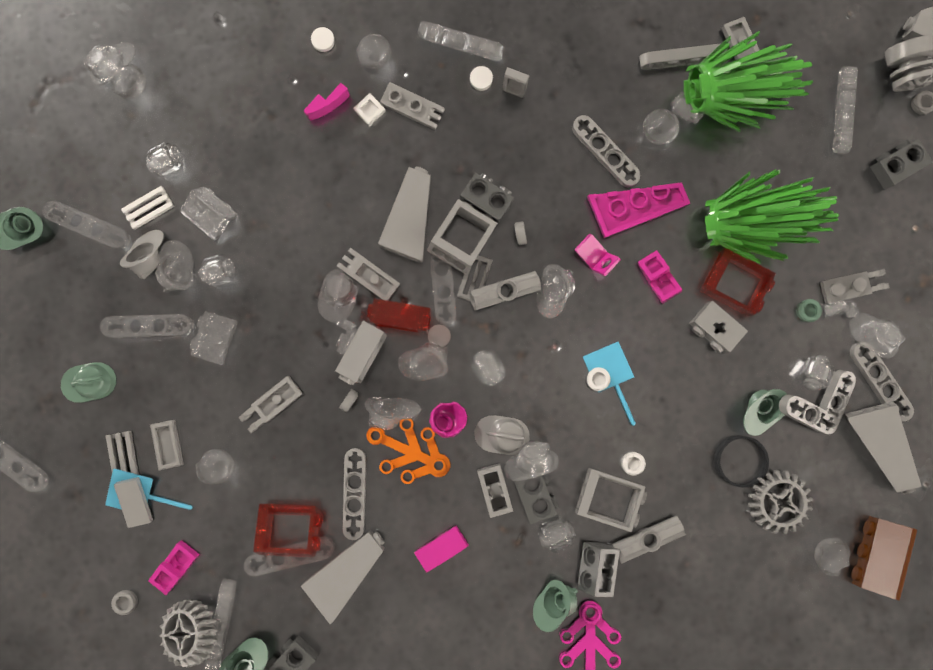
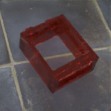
[700,248,776,316]
[367,298,432,335]
[253,504,323,557]

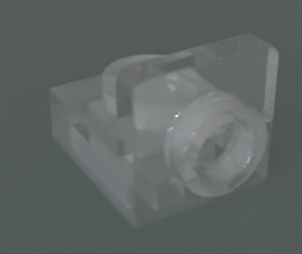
[336,319,358,355]

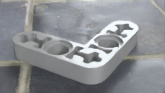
[779,370,856,435]

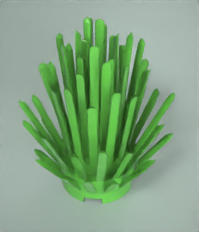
[684,31,813,132]
[705,169,839,264]

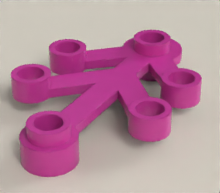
[559,600,621,670]

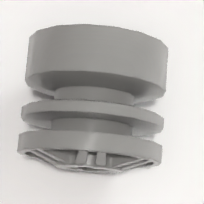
[884,35,933,92]

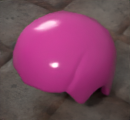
[429,402,468,438]

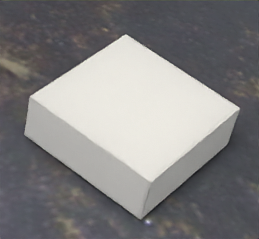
[353,93,386,127]

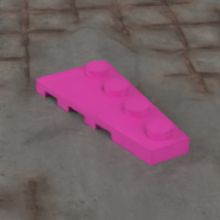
[587,182,691,238]

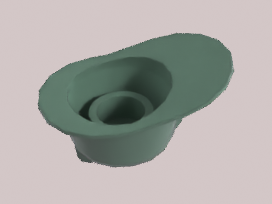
[0,207,43,250]
[61,362,116,402]
[743,389,787,436]
[533,580,578,632]
[219,638,268,670]

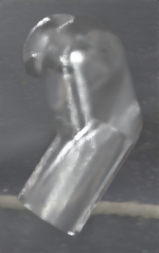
[823,300,859,318]

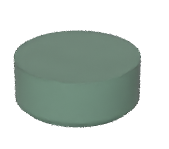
[796,299,822,323]

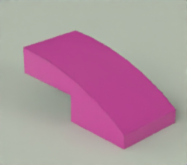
[304,83,350,121]
[637,250,682,304]
[414,525,469,573]
[148,540,200,595]

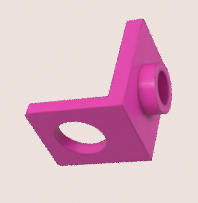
[575,234,621,276]

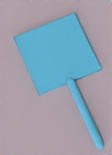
[583,341,636,426]
[105,468,192,510]

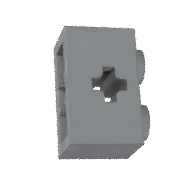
[689,301,748,353]
[477,463,513,518]

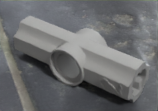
[469,271,541,310]
[612,516,686,564]

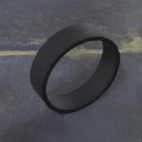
[714,435,769,488]

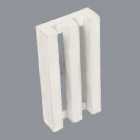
[121,186,175,230]

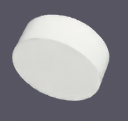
[311,27,335,52]
[470,66,493,91]
[586,367,610,391]
[621,452,646,476]

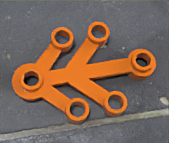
[366,417,451,484]

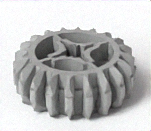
[748,470,813,534]
[159,599,219,668]

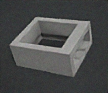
[427,199,498,275]
[335,321,388,385]
[574,467,647,532]

